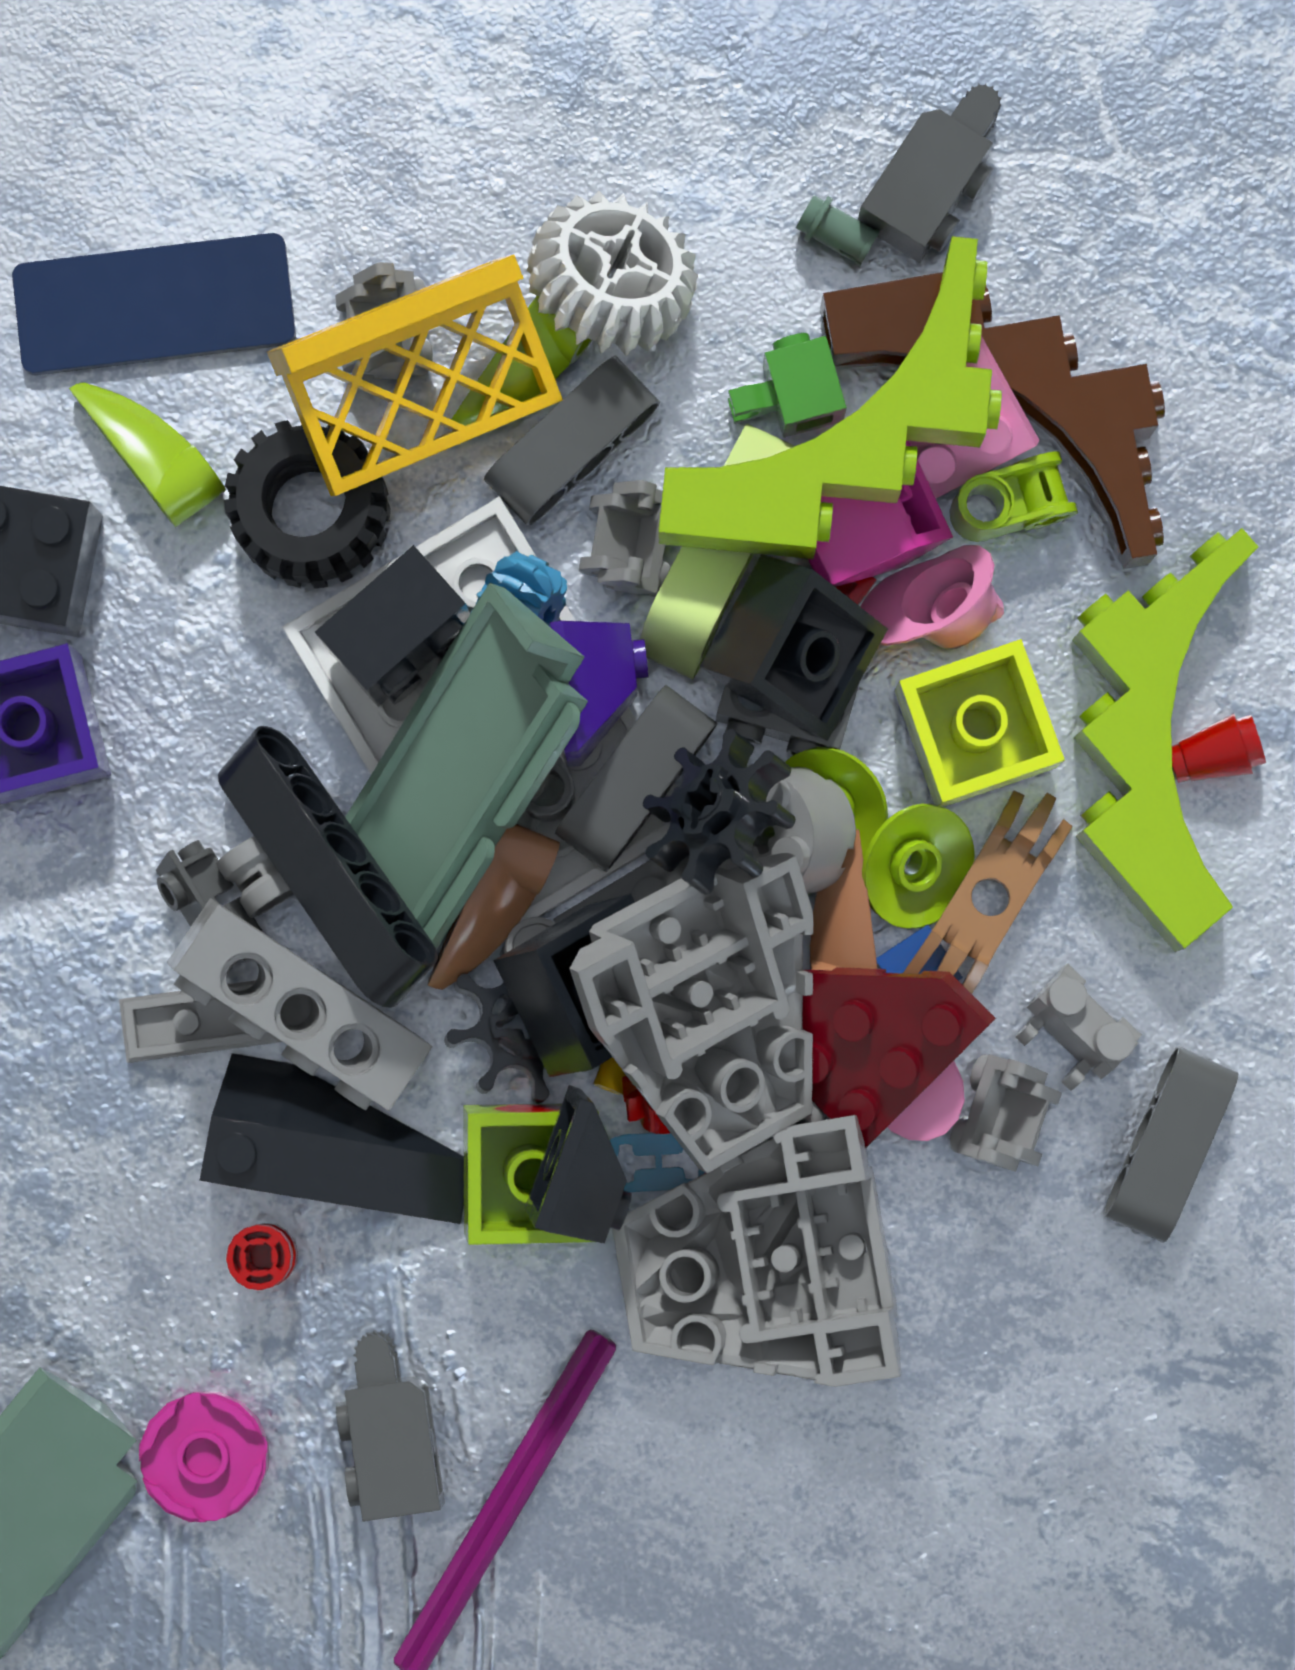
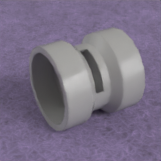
[216,836,293,918]

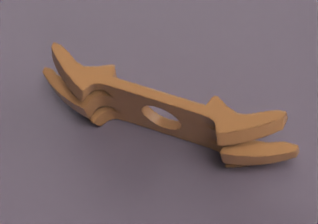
[903,790,1072,994]

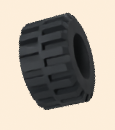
[224,420,391,589]

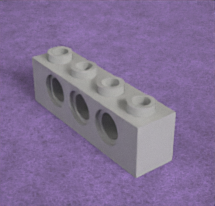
[167,898,433,1111]

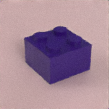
[0,643,112,805]

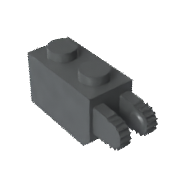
[858,83,1001,263]
[336,1330,445,1522]

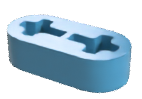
[610,1133,706,1192]

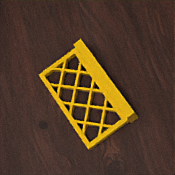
[267,254,563,496]

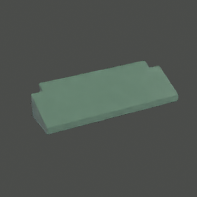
[345,583,588,949]
[0,1367,138,1660]

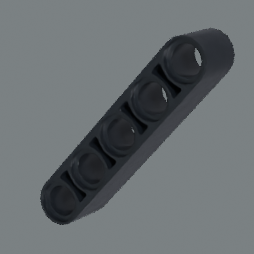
[218,726,438,1008]

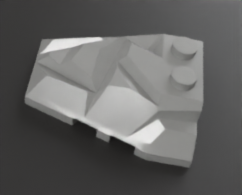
[570,852,813,1174]
[612,1115,901,1387]

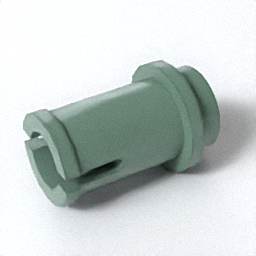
[796,195,880,267]

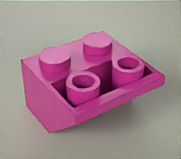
[808,441,953,587]

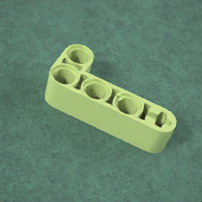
[639,423,795,680]

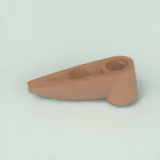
[428,824,560,990]
[810,829,877,971]

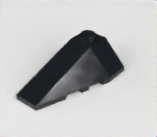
[199,1053,464,1224]

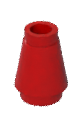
[1172,713,1266,784]

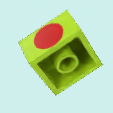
[463,1103,599,1245]

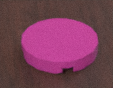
[139,1392,269,1522]

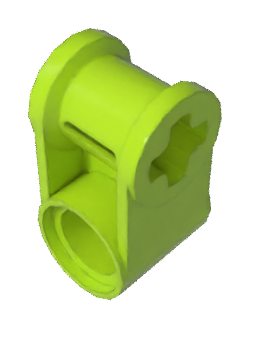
[949,451,1078,542]

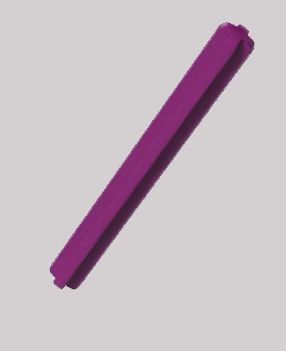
[394,1329,616,1670]

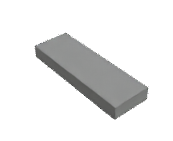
[119,980,312,1063]

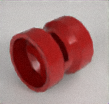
[226,1223,298,1290]

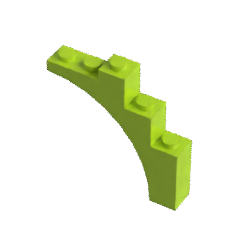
[659,236,1002,559]
[1072,528,1258,952]

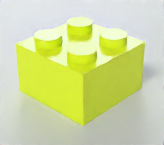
[894,639,1065,807]

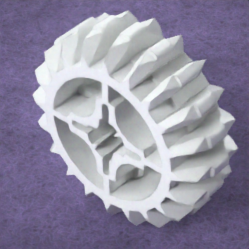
[526,191,699,356]

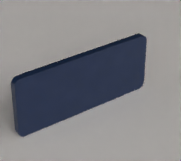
[12,233,296,375]

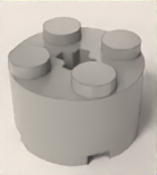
[719,767,856,894]

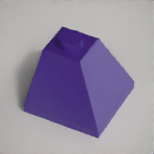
[550,621,649,767]

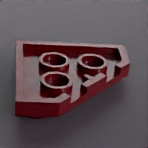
[802,967,996,1149]

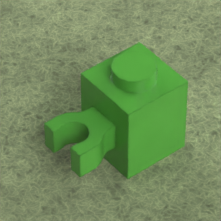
[728,333,847,438]

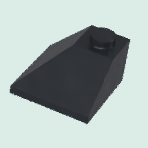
[524,1085,632,1244]

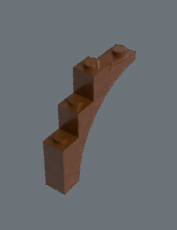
[820,272,1165,569]

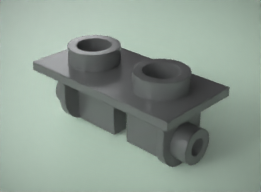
[156,840,264,974]

